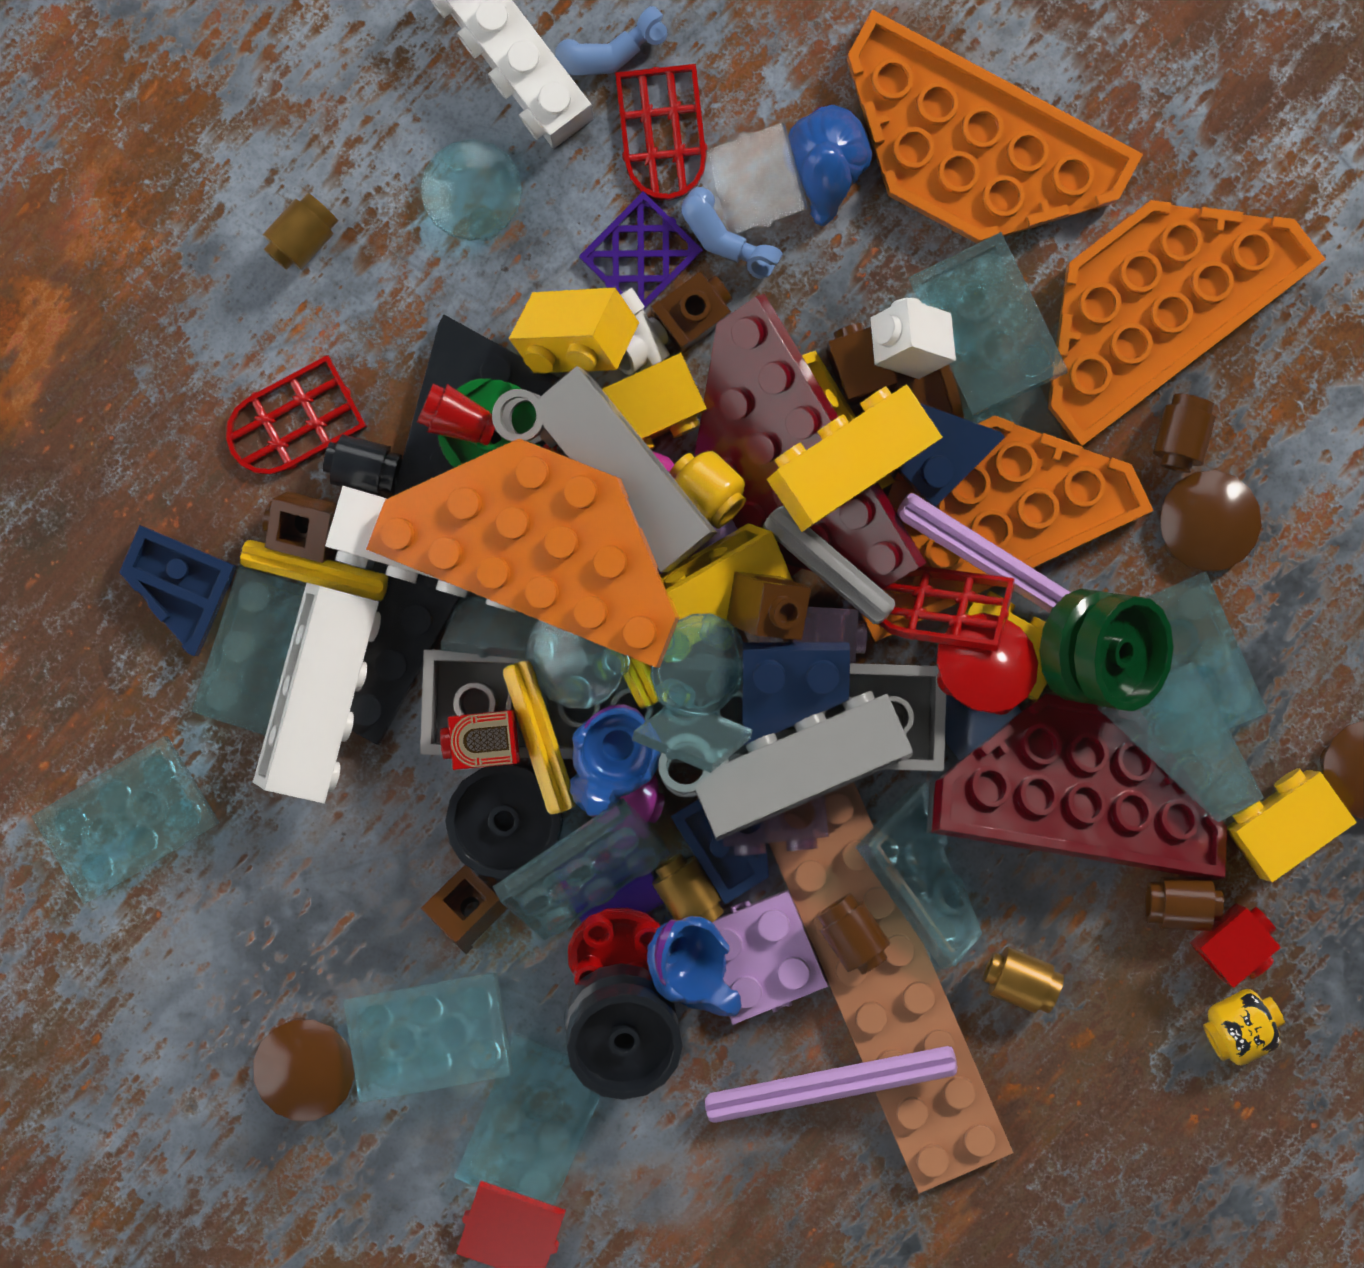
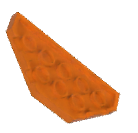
[847,9,1143,244]
[1048,200,1326,446]
[859,415,1154,643]
[366,439,680,668]

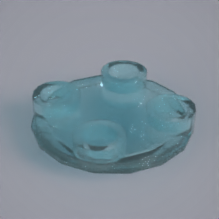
[421,139,522,241]
[650,613,743,717]
[526,620,630,708]

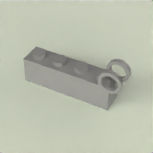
[492,366,718,573]
[658,691,913,841]

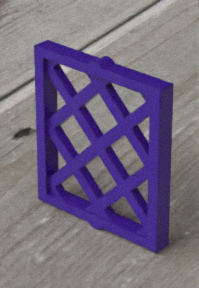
[579,191,703,310]

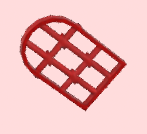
[615,64,708,201]
[226,355,367,475]
[879,566,1015,652]

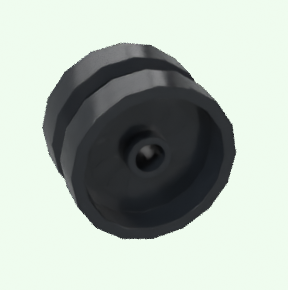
[445,763,564,880]
[564,963,683,1100]

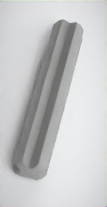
[763,506,896,625]

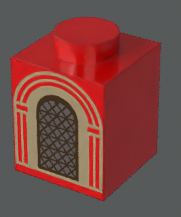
[440,710,520,770]

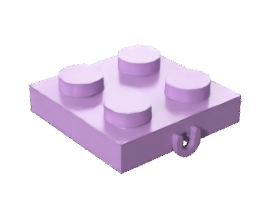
[712,889,828,1025]

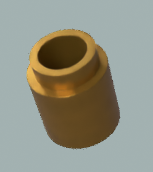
[262,193,338,270]
[652,853,724,922]
[983,947,1064,1013]

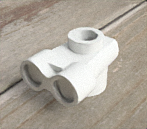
[618,287,670,375]

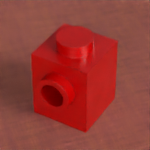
[1189,903,1281,988]

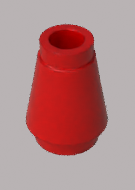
[417,384,495,446]

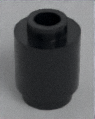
[323,434,402,496]

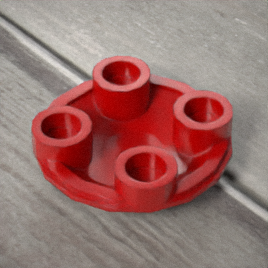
[936,613,1039,715]
[568,907,661,985]

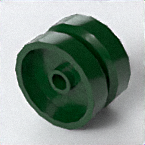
[1039,589,1174,711]

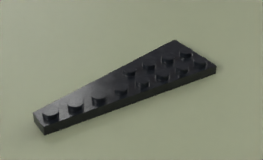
[350,315,561,745]

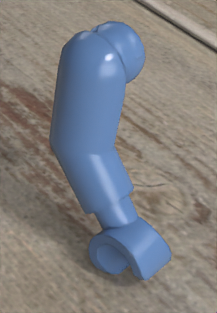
[555,6,667,76]
[681,187,783,279]

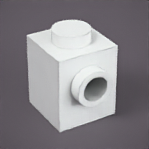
[871,298,956,379]

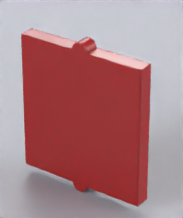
[456,1181,566,1268]

